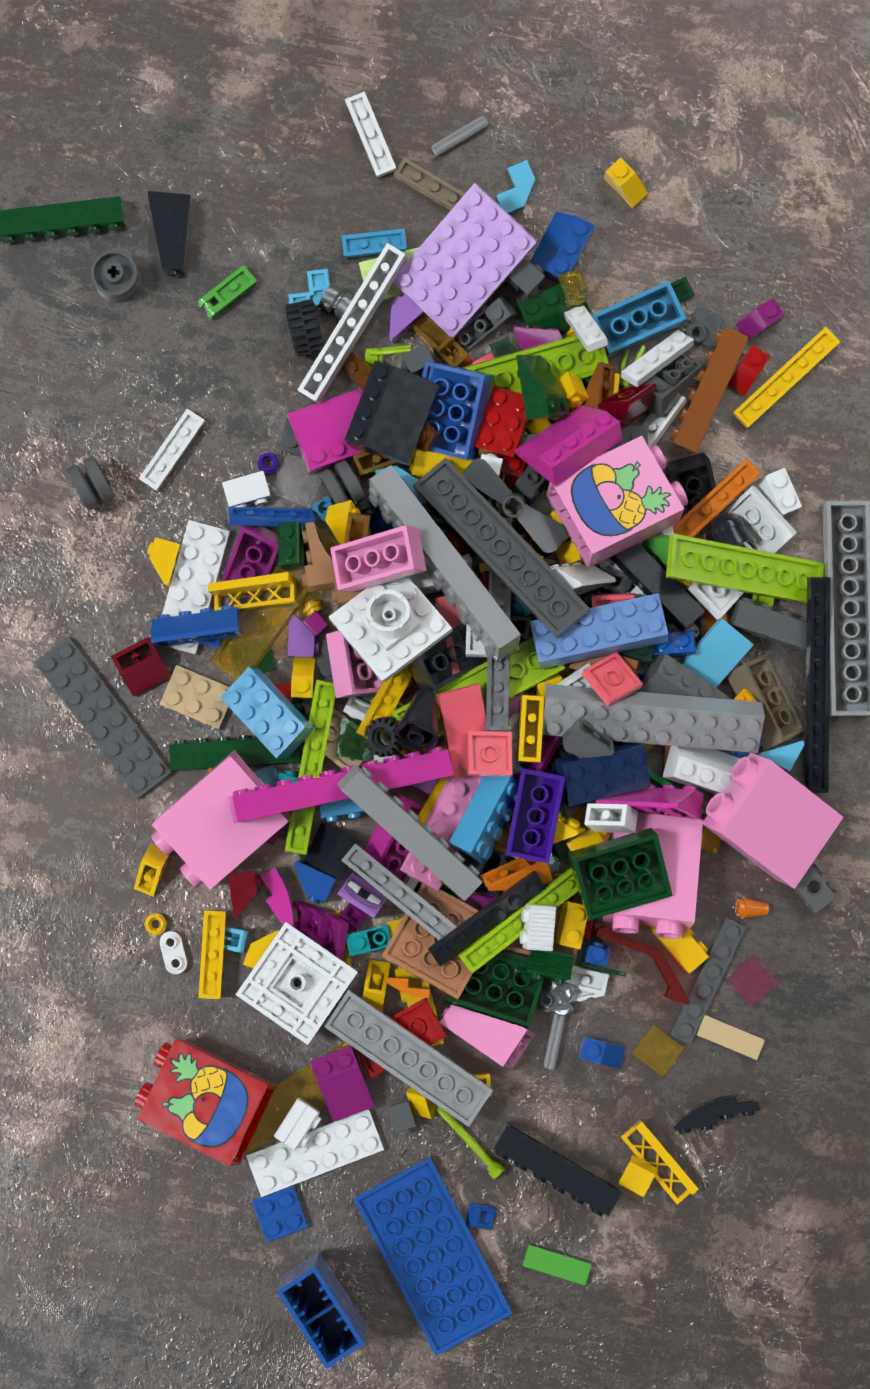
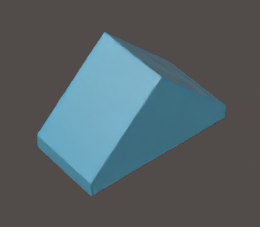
[759,741,804,772]
[224,926,249,953]

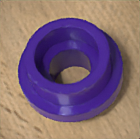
[258,453,279,474]

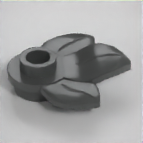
[685,306,723,347]
[537,979,577,1016]

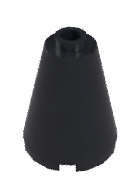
[394,689,438,751]

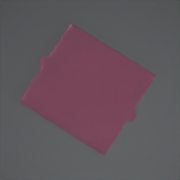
[726,955,778,1007]

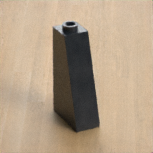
[148,191,192,277]

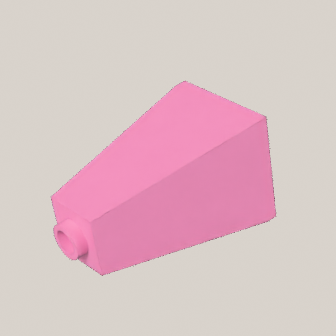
[440,1005,536,1071]

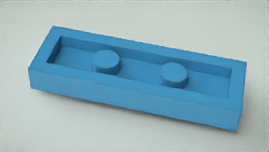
[341,228,407,258]

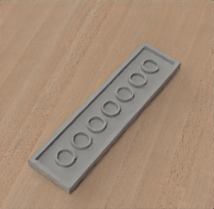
[324,990,494,1127]

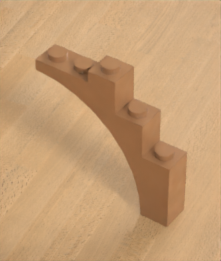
[301,522,366,608]

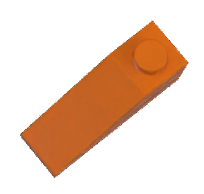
[480,858,553,891]

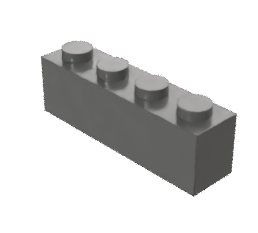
[727,598,807,651]

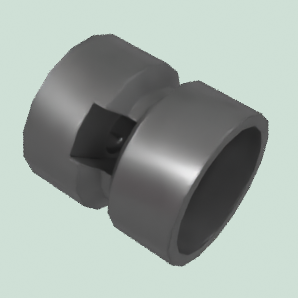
[318,283,354,320]

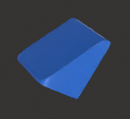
[466,1203,496,1230]

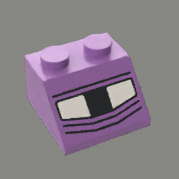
[338,872,387,918]

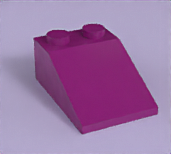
[221,526,280,599]
[310,1045,375,1122]

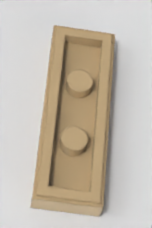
[696,1015,765,1060]

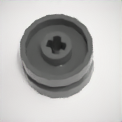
[90,249,141,303]
[66,455,115,511]
[318,459,367,505]

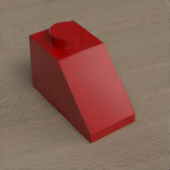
[727,345,770,397]
[499,455,525,493]

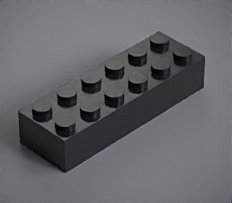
[493,1122,622,1217]

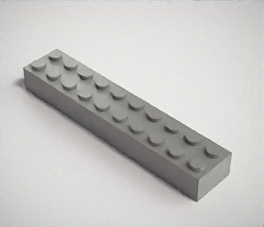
[369,465,521,662]
[822,501,870,717]
[542,684,765,753]

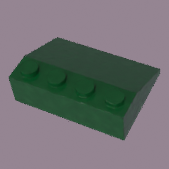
[568,828,673,921]
[445,950,544,1029]

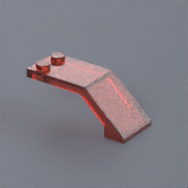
[594,925,690,1005]

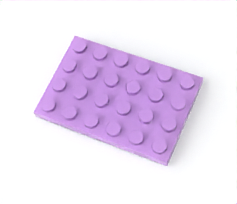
[393,183,538,338]

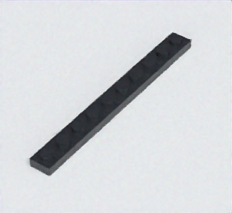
[805,577,831,793]

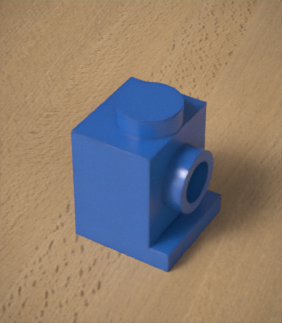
[582,940,610,967]

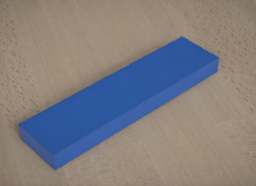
[227,507,315,527]

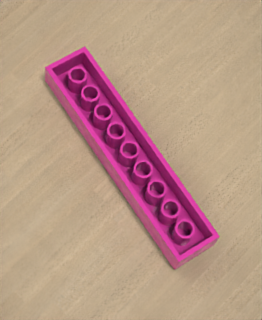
[228,746,454,823]

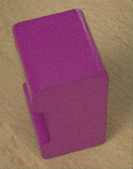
[303,610,330,639]

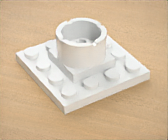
[329,576,452,683]
[236,922,358,1045]

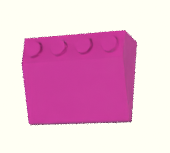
[287,389,363,474]
[514,405,623,486]
[596,785,704,820]

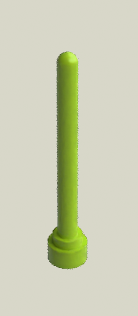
[435,1105,506,1180]

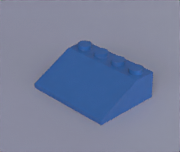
[417,361,493,460]

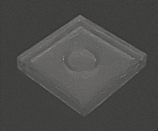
[270,453,325,509]

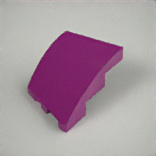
[513,326,562,350]
[293,901,349,960]

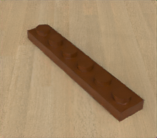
[341,352,440,451]

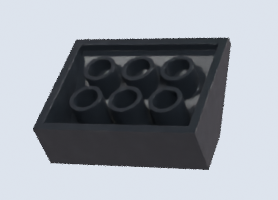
[344,361,440,466]

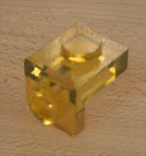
[558,269,588,307]

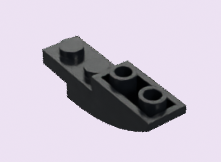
[672,1094,760,1134]

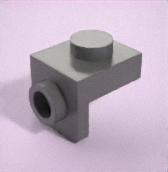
[602,566,632,594]

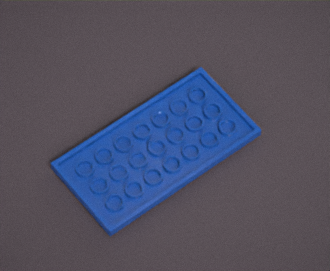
[353,1157,513,1356]

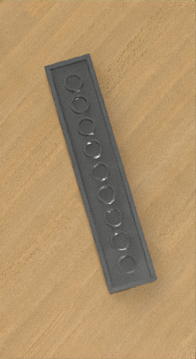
[413,458,590,639]

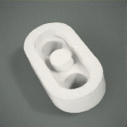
[160,931,188,974]

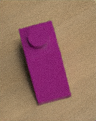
[735,297,785,343]

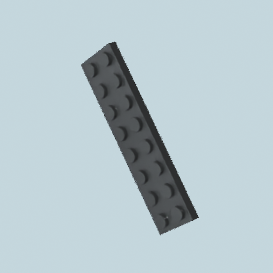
[34,637,172,799]

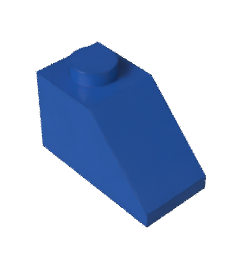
[294,860,336,904]
[578,1036,626,1068]

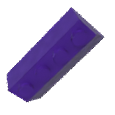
[506,767,565,864]

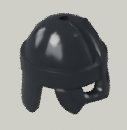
[709,512,753,545]

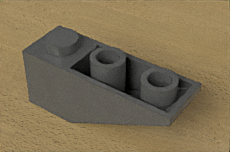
[454,296,520,352]

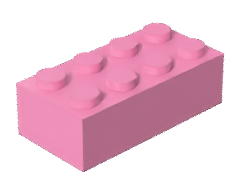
[330,525,426,593]

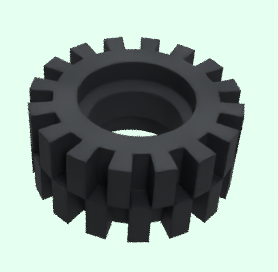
[364,716,404,757]

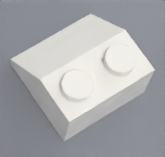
[744,468,802,517]

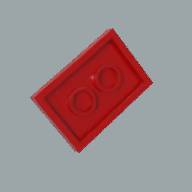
[473,386,528,459]

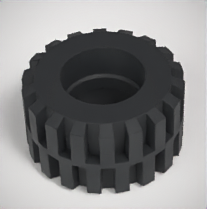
[285,299,324,357]

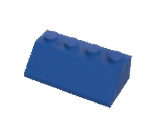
[151,605,243,648]

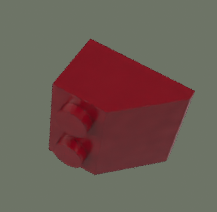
[598,383,657,429]
[228,871,262,918]

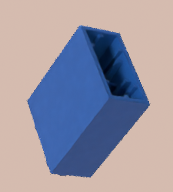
[277,1251,367,1369]

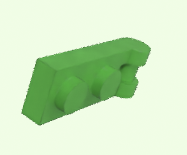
[198,265,257,319]

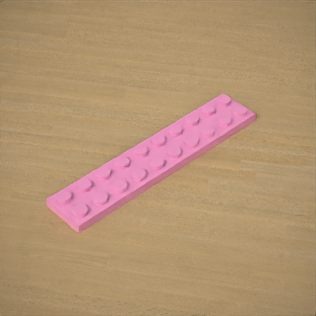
[400,692,528,891]

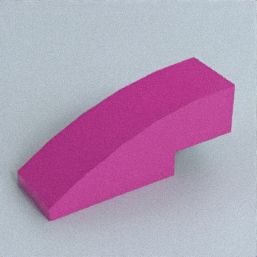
[261,867,295,928]

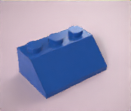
[530,212,595,284]

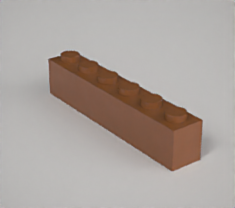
[670,327,749,455]

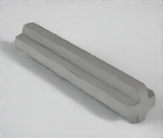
[431,116,489,156]
[543,1013,566,1070]

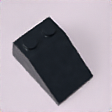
[664,452,721,522]
[407,624,484,692]

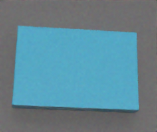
[681,618,754,688]

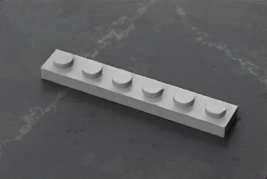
[342,843,457,940]

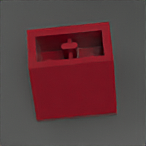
[111,637,171,697]

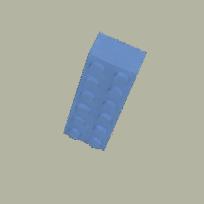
[530,593,668,670]

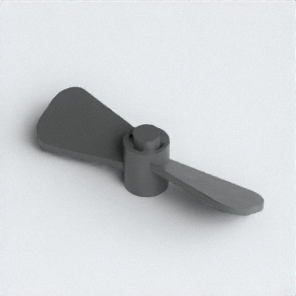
[464,458,567,553]

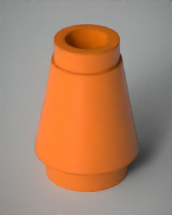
[735,897,769,919]

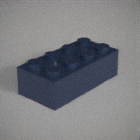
[554,742,651,806]

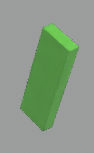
[522,1244,592,1285]

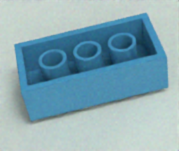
[591,280,687,359]
[220,667,315,760]
[449,776,519,865]

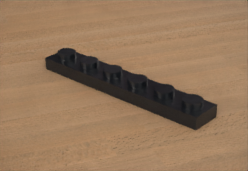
[428,871,546,967]

